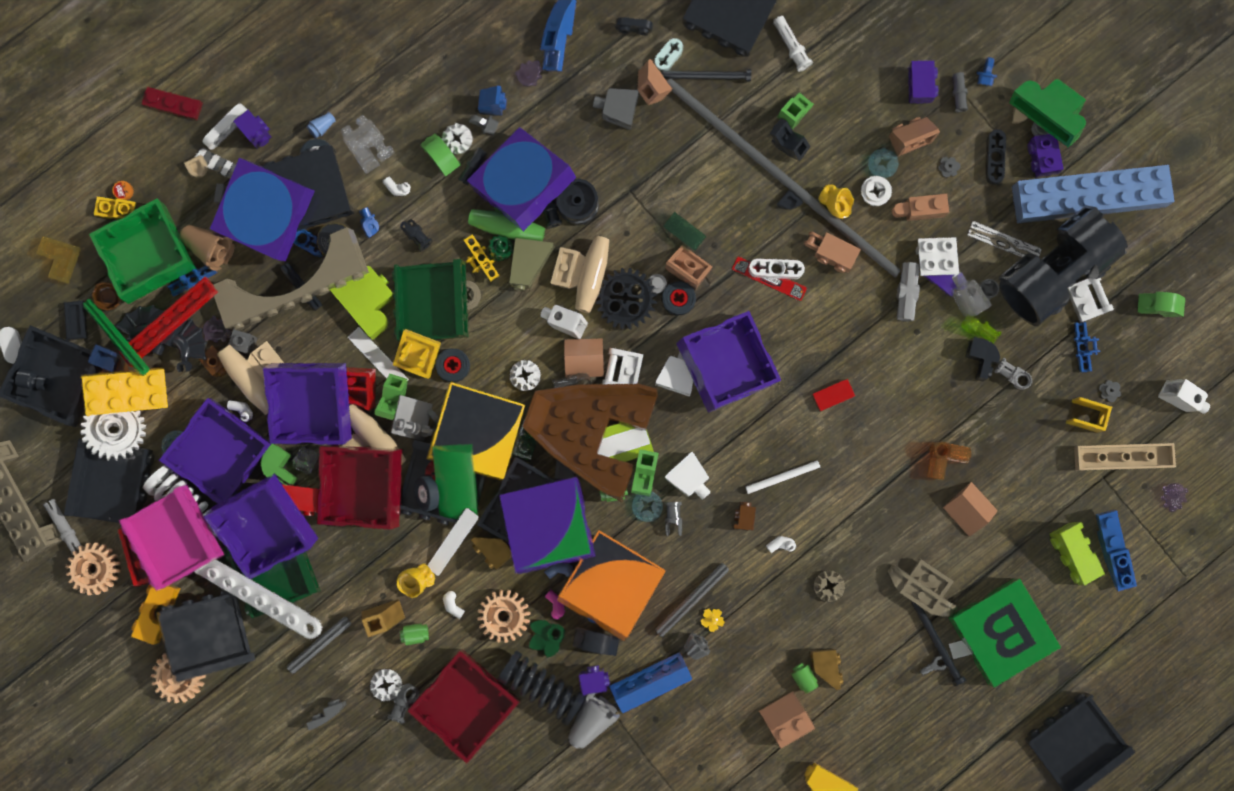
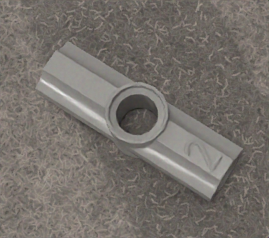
[897,262,920,322]

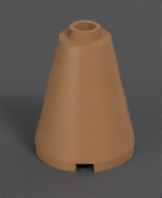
[180,225,235,271]

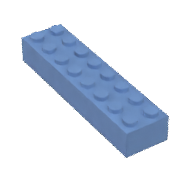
[1012,165,1175,223]

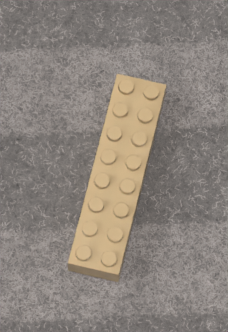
[1074,443,1176,471]

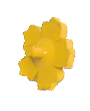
[701,608,725,632]

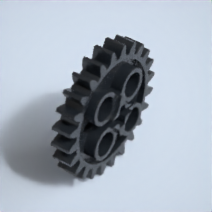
[596,268,658,330]

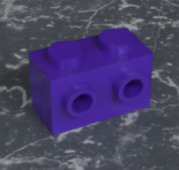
[908,61,938,103]
[233,110,271,148]
[1028,134,1064,178]
[579,665,610,695]

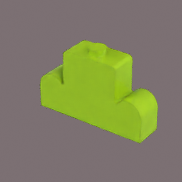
[329,266,393,340]

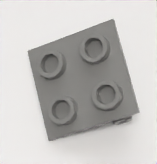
[391,395,433,441]

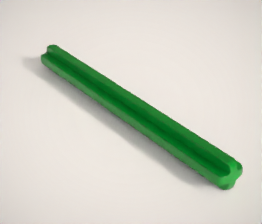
[83,299,149,376]

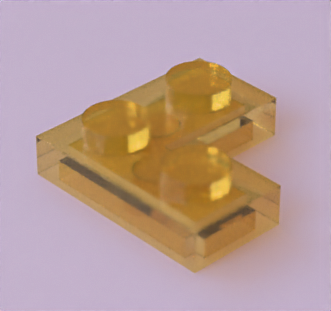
[36,236,81,284]

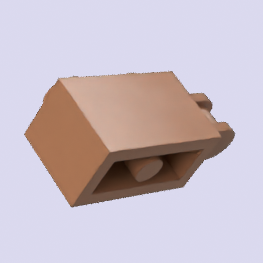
[892,194,949,221]
[804,232,861,273]

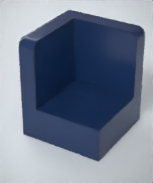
[88,345,121,372]

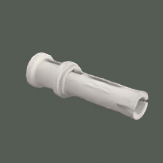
[773,16,813,71]

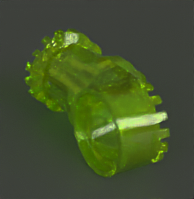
[961,315,1002,344]

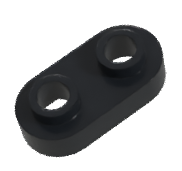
[615,17,653,36]

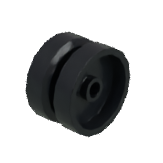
[556,178,599,226]

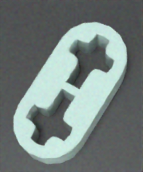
[655,39,683,72]

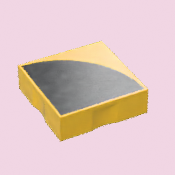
[427,382,525,481]

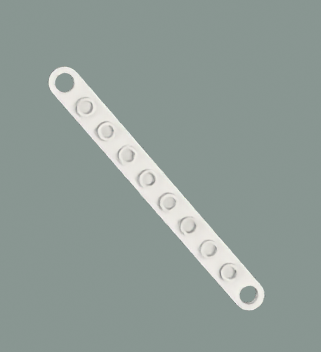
[194,559,322,639]

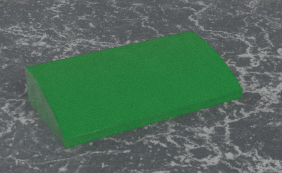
[432,444,478,520]

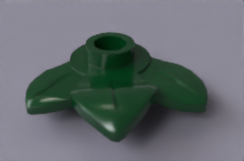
[529,620,565,658]

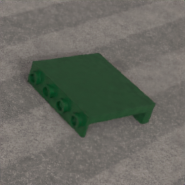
[392,259,469,341]
[224,545,321,618]

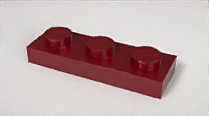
[142,87,203,120]

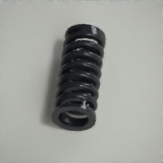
[497,650,586,726]

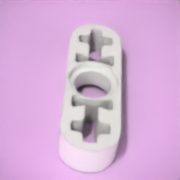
[203,104,247,150]
[749,259,805,279]

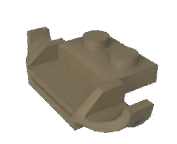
[888,559,958,616]

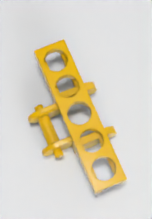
[464,234,499,281]

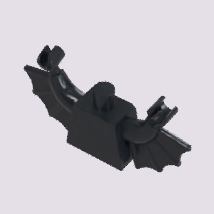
[115,305,207,372]

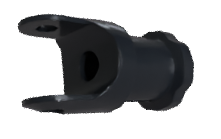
[542,199,562,229]
[400,219,433,252]

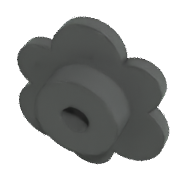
[938,157,961,178]
[1099,380,1121,402]

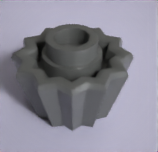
[684,633,710,660]

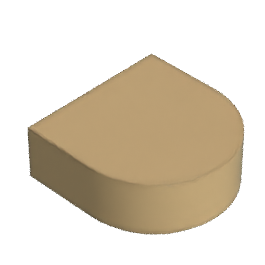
[184,155,208,178]

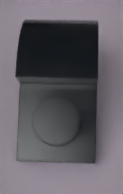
[770,118,811,161]
[965,337,1000,381]
[572,627,620,656]

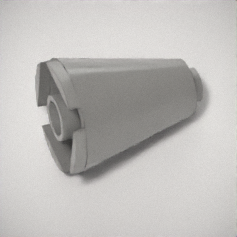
[568,693,620,748]

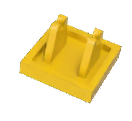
[393,329,441,379]

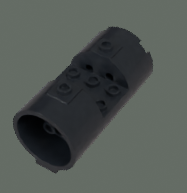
[999,205,1128,326]

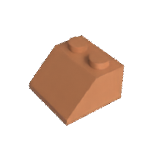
[889,117,940,156]
[759,691,815,748]

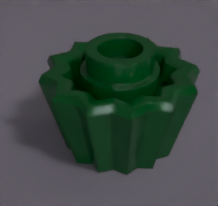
[488,235,514,262]

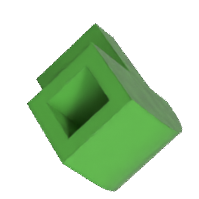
[777,93,814,130]
[420,134,460,176]
[1138,292,1185,317]
[375,373,408,420]
[261,444,298,485]
[631,449,659,496]

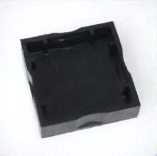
[0,325,101,427]
[477,457,584,542]

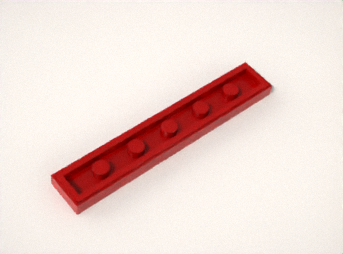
[118,277,218,367]

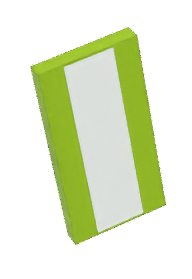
[598,423,654,462]

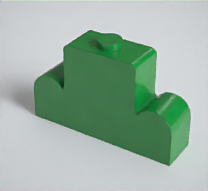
[1009,79,1086,148]

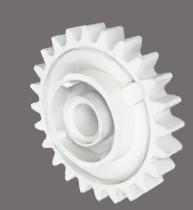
[81,411,146,461]

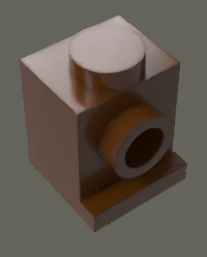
[733,502,756,531]

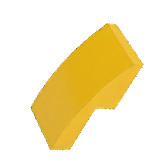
[94,196,136,220]

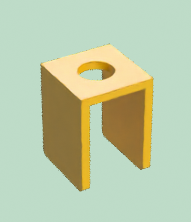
[1066,397,1112,433]

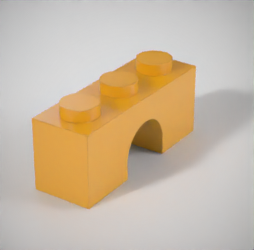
[131,584,181,645]

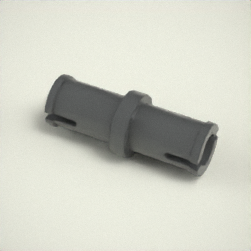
[952,72,968,112]

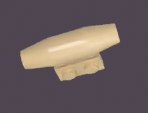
[551,236,609,313]
[217,341,284,415]
[339,404,406,465]

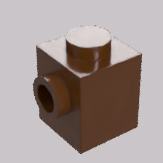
[199,346,227,377]

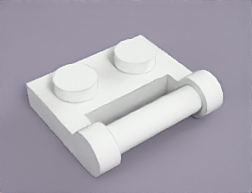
[1067,278,1114,323]
[602,348,643,384]

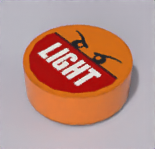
[113,181,134,200]

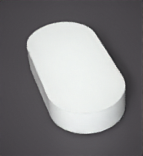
[0,327,22,364]

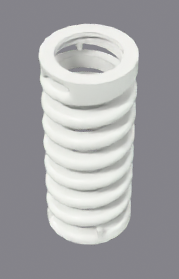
[143,465,217,538]

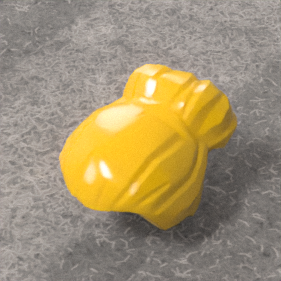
[819,184,854,219]
[397,564,435,598]

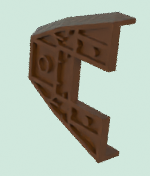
[522,384,658,503]

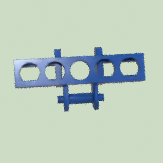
[168,264,217,296]
[1074,322,1101,373]

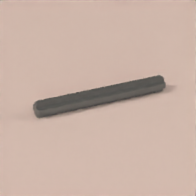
[655,563,729,637]

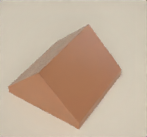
[665,245,713,291]
[564,339,604,378]
[943,482,998,536]

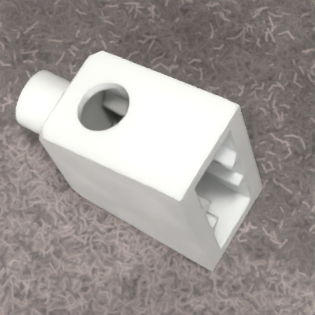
[541,305,588,339]
[655,352,693,397]
[1158,379,1210,414]
[664,452,711,500]

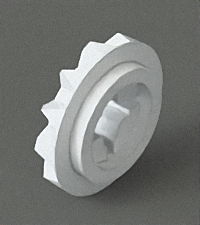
[442,123,472,154]
[861,176,892,206]
[510,360,540,391]
[370,669,402,701]

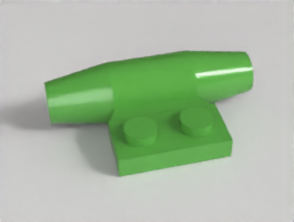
[468,207,545,241]

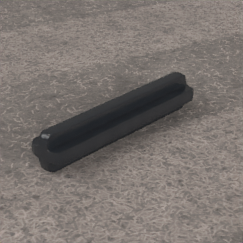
[280,263,322,311]

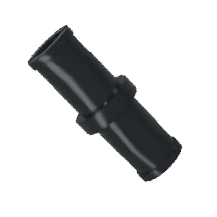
[458,147,488,186]

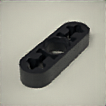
[986,129,1006,185]

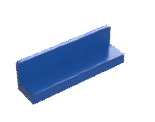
[610,652,692,713]

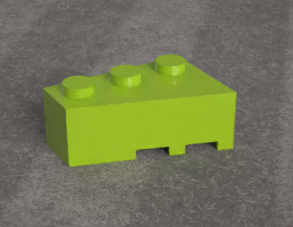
[1050,522,1105,585]

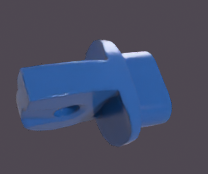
[977,57,997,86]
[359,207,379,238]

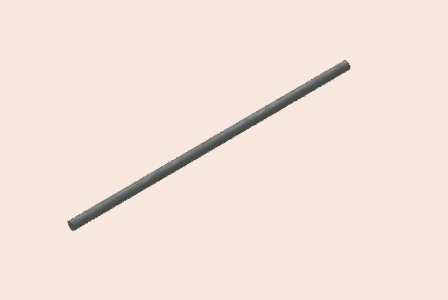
[667,78,901,277]

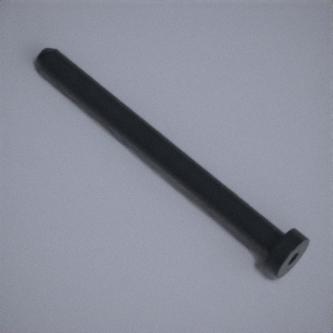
[661,69,751,82]
[911,601,966,686]

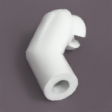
[383,177,410,196]
[443,591,465,619]

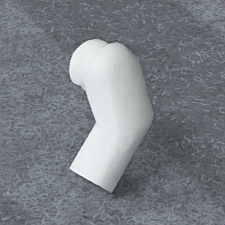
[227,400,253,422]
[766,536,796,553]

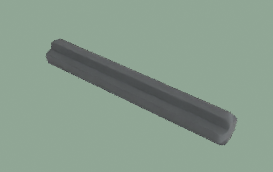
[287,616,351,674]

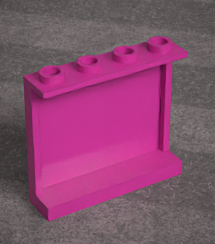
[120,485,224,591]

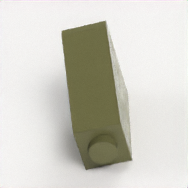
[510,238,554,291]

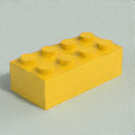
[82,367,168,416]

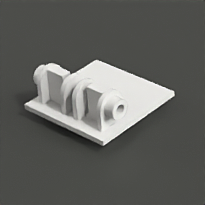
[916,238,959,276]

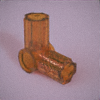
[926,442,971,480]

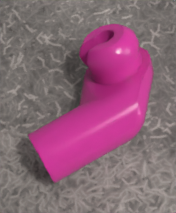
[545,590,565,619]

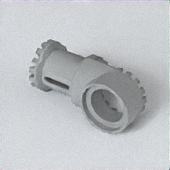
[994,358,1032,390]

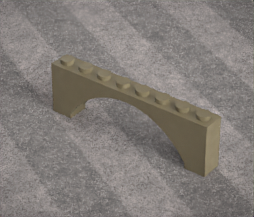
[214,228,369,331]

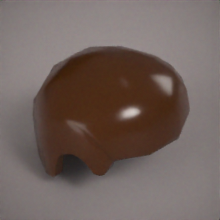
[92,282,122,311]

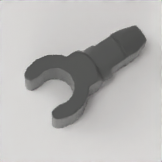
[920,656,946,675]

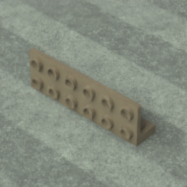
[0,440,63,562]

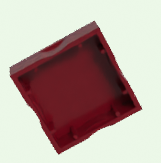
[317,445,402,530]
[408,649,521,764]

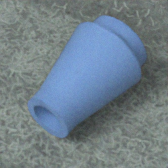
[307,112,336,138]

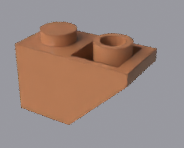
[638,59,672,105]

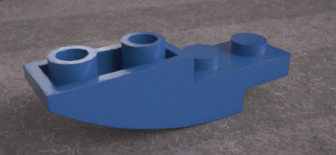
[541,0,576,71]
[1096,509,1137,591]

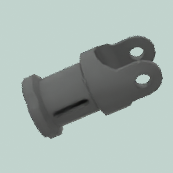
[664,502,682,536]

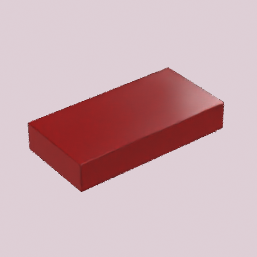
[812,379,855,412]

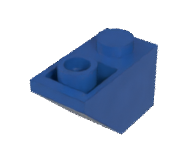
[478,86,507,116]

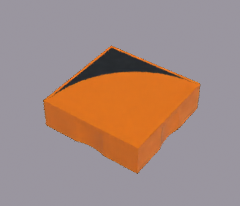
[557,530,666,641]

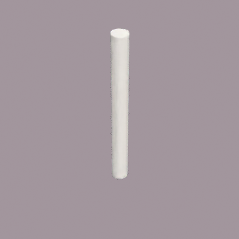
[745,460,820,494]

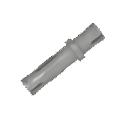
[43,499,81,555]

